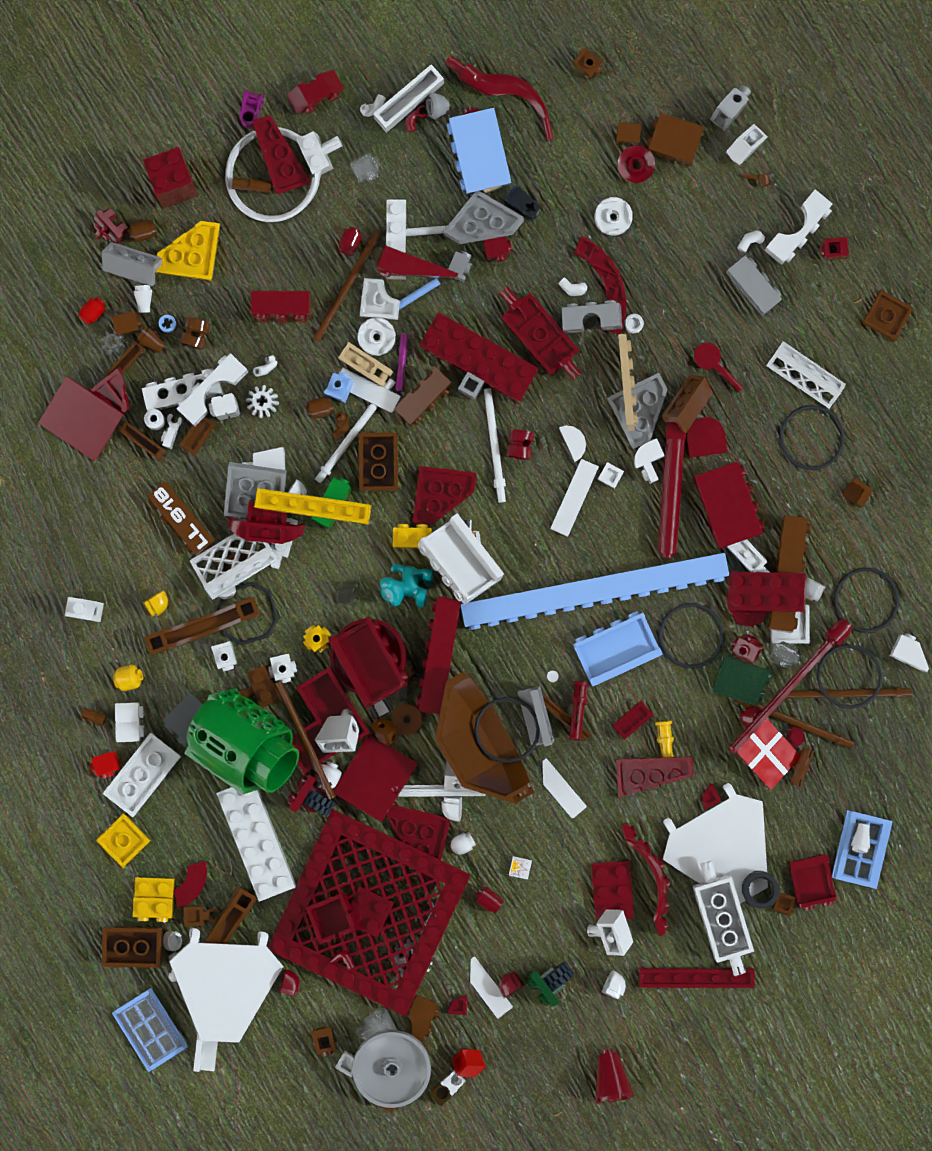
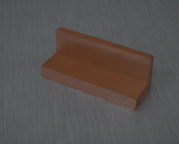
[662,375,713,433]

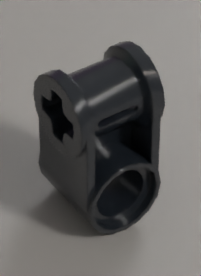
[503,185,539,220]

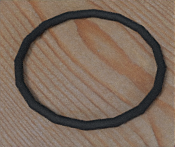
[780,405,844,470]
[834,568,899,633]
[659,603,724,668]
[816,644,883,709]
[474,697,540,763]

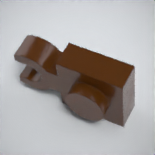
[183,905,217,927]

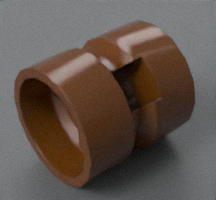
[180,317,211,350]

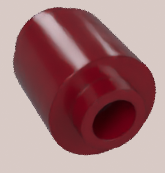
[338,226,362,256]
[474,886,504,914]

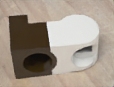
[428,1069,466,1106]

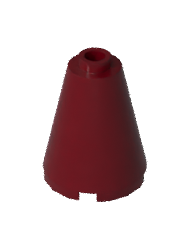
[595,1049,634,1103]

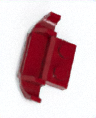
[228,499,305,544]

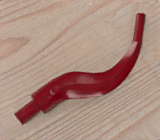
[445,55,554,142]

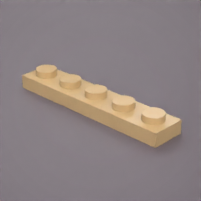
[618,334,638,431]

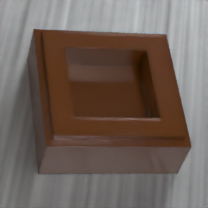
[772,892,796,916]

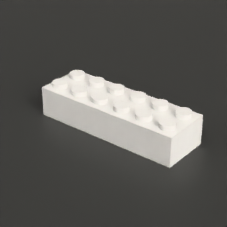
[216,787,296,902]

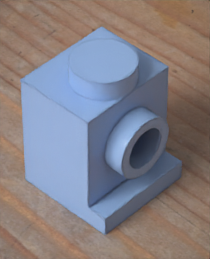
[324,371,354,403]

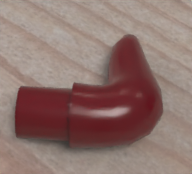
[330,950,355,970]

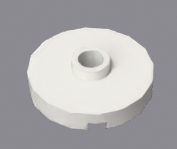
[595,197,632,236]
[358,318,396,356]

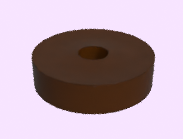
[391,704,422,735]

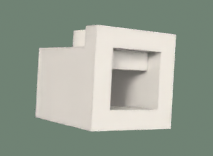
[211,641,238,672]

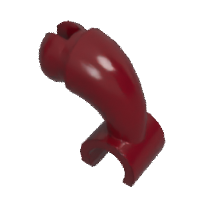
[404,106,428,132]

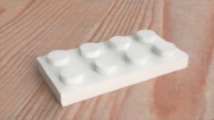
[103,733,181,817]

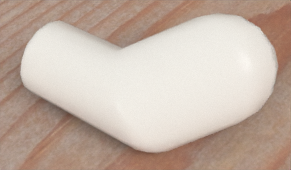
[360,94,386,117]
[558,277,587,296]
[253,355,277,377]

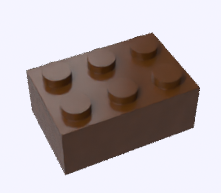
[359,433,398,492]
[102,926,164,968]

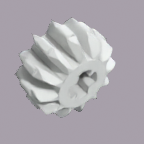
[246,385,279,418]

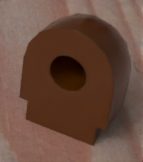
[372,719,398,745]

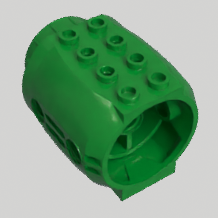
[185,689,299,795]

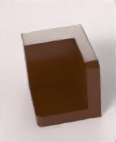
[616,122,641,145]
[842,478,873,507]

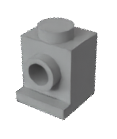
[448,251,472,283]

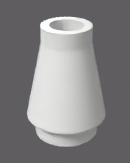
[133,285,152,313]
[851,824,870,853]

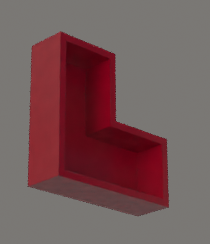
[291,667,370,774]

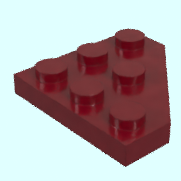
[413,466,477,526]

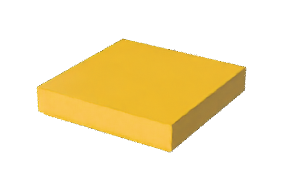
[96,813,151,868]

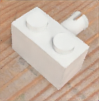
[587,910,633,956]

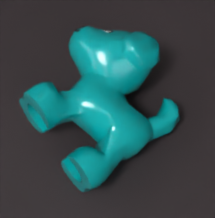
[380,564,434,608]

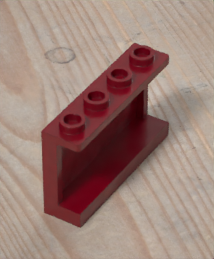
[693,461,765,550]
[328,616,408,708]

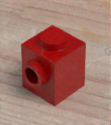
[90,751,121,779]

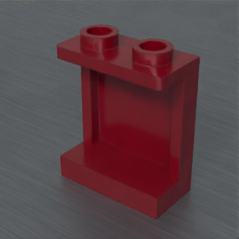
[788,854,838,911]

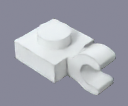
[161,414,182,450]

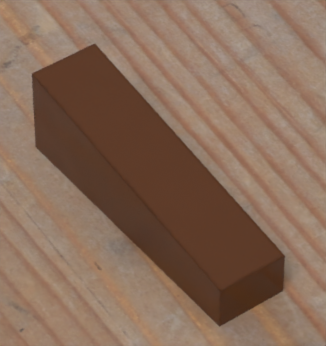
[104,341,145,379]
[119,421,166,461]

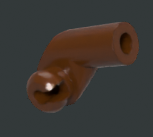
[331,411,350,441]

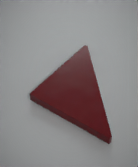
[386,804,451,891]

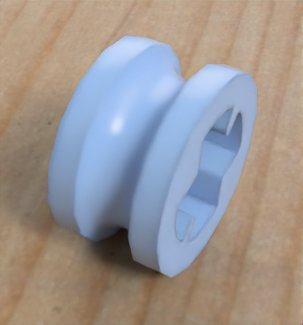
[159,315,176,333]

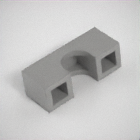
[562,300,622,334]

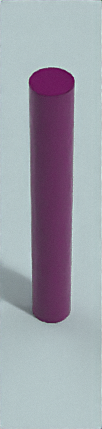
[395,334,408,392]

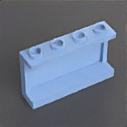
[446,108,511,195]
[573,611,663,687]

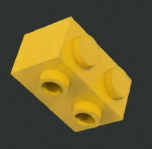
[393,524,432,549]

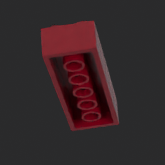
[420,312,539,404]
[416,596,461,715]

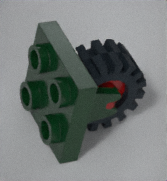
[525,961,574,1007]

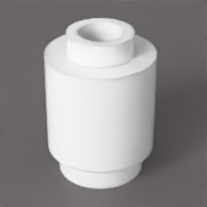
[144,409,165,430]

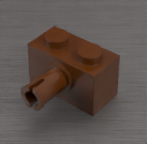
[239,665,282,708]

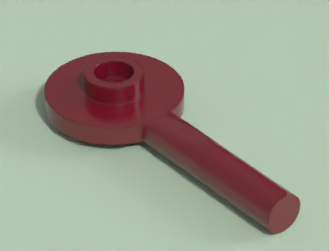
[694,343,743,392]

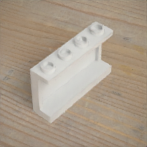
[418,514,504,605]

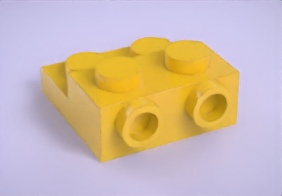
[133,877,175,922]

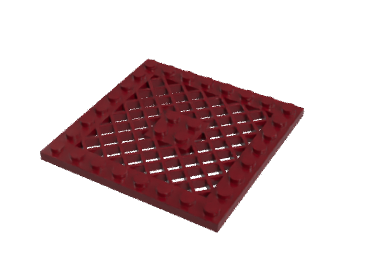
[268,809,471,1016]

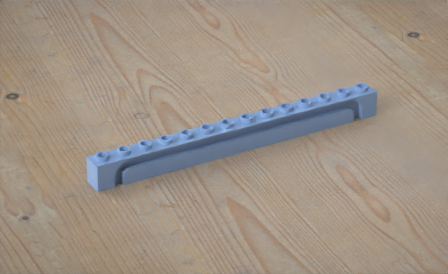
[461,553,729,630]

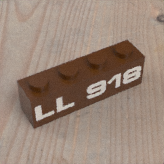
[147,481,215,556]

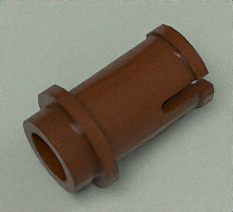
[81,707,107,726]

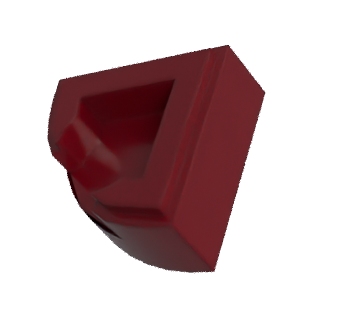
[702,784,721,810]
[447,995,468,1015]

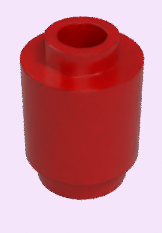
[78,297,106,325]

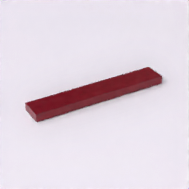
[638,968,755,988]

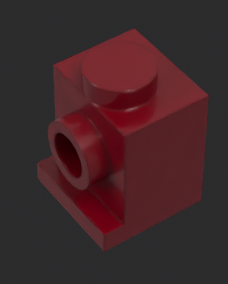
[819,237,849,261]

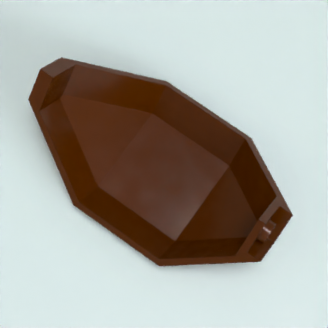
[435,671,535,804]

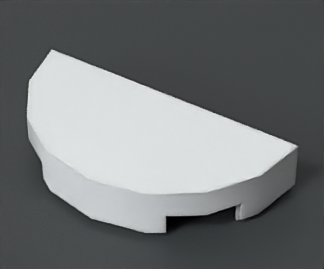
[559,426,586,462]

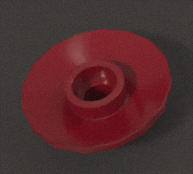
[617,145,655,183]

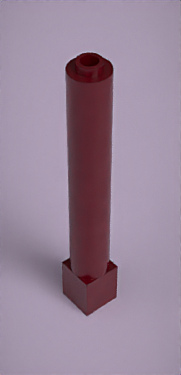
[657,421,686,558]

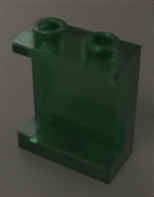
[713,651,772,706]

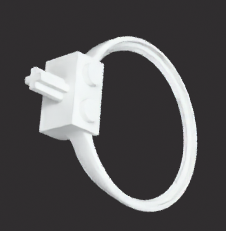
[225,127,342,222]

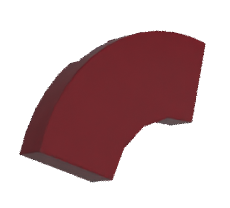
[173,861,208,908]

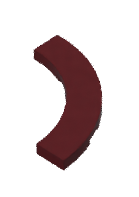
[574,235,626,335]

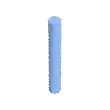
[399,278,440,310]

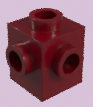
[731,634,764,665]

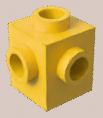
[303,625,331,653]

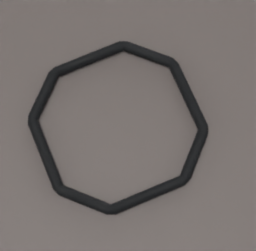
[215,582,278,645]

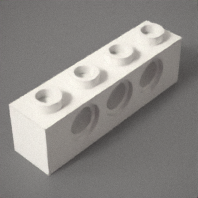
[142,368,223,411]

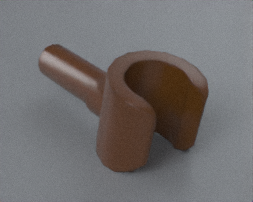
[743,173,769,186]

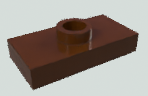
[179,417,216,456]

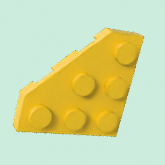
[155,221,220,281]

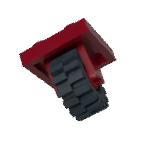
[287,772,335,816]

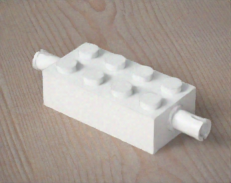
[693,861,754,976]

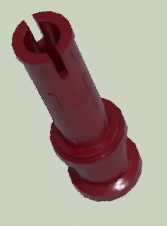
[569,681,590,741]

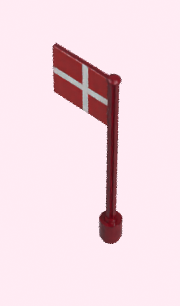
[728,618,853,790]

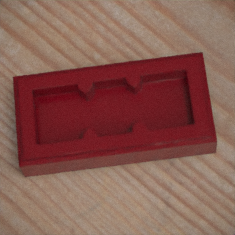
[612,700,653,740]

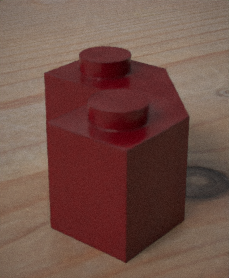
[287,70,345,115]

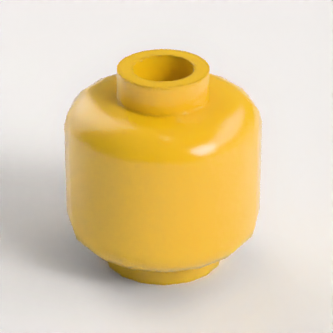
[113,664,143,692]

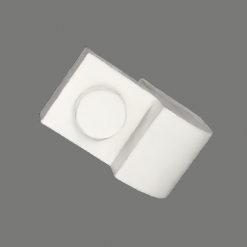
[634,438,664,484]

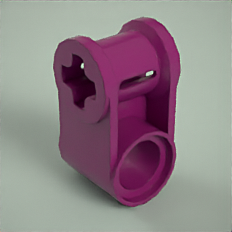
[239,90,264,129]

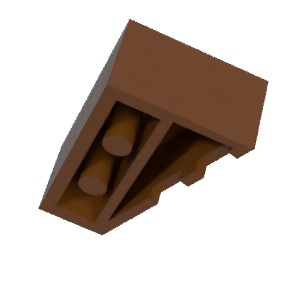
[394,366,451,427]

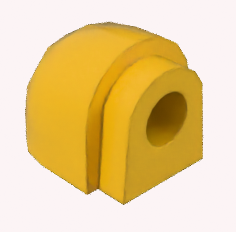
[143,590,168,617]

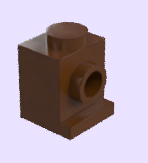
[573,47,603,80]
[312,1025,337,1056]

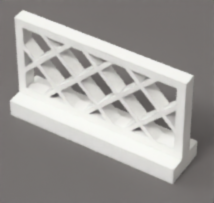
[190,533,278,600]

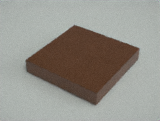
[861,290,914,342]

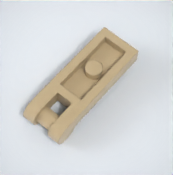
[338,342,393,387]

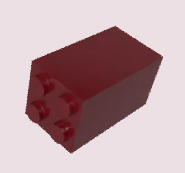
[143,146,199,209]

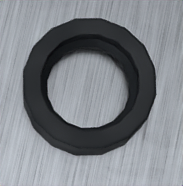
[742,871,779,908]

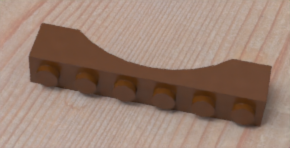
[144,597,261,656]
[204,885,257,944]
[371,994,440,1113]

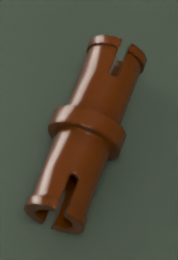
[232,177,271,193]
[790,747,814,787]

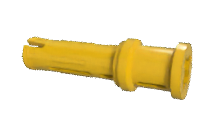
[655,720,674,757]

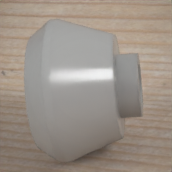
[426,93,449,119]

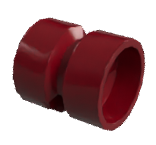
[506,429,535,460]

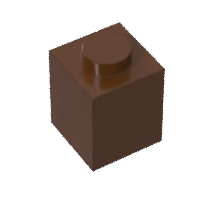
[112,311,143,337]

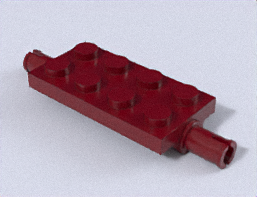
[499,286,582,381]

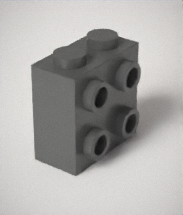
[163,692,203,747]

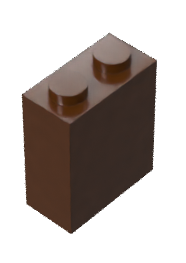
[646,113,704,167]

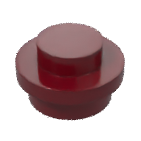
[786,727,805,747]

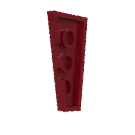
[252,115,311,194]
[616,756,694,798]

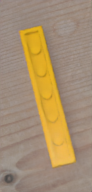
[254,488,371,525]

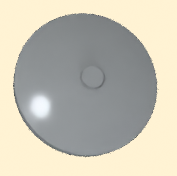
[353,1030,431,1108]

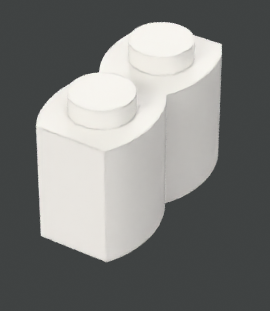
[115,702,144,742]

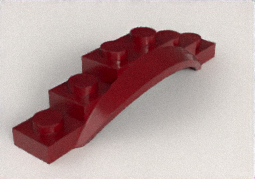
[621,823,670,936]

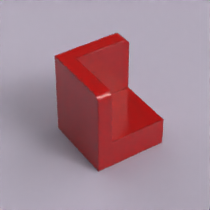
[451,1049,486,1077]

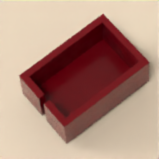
[251,291,311,323]

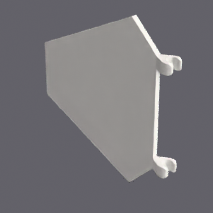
[663,783,768,904]
[169,928,283,1042]

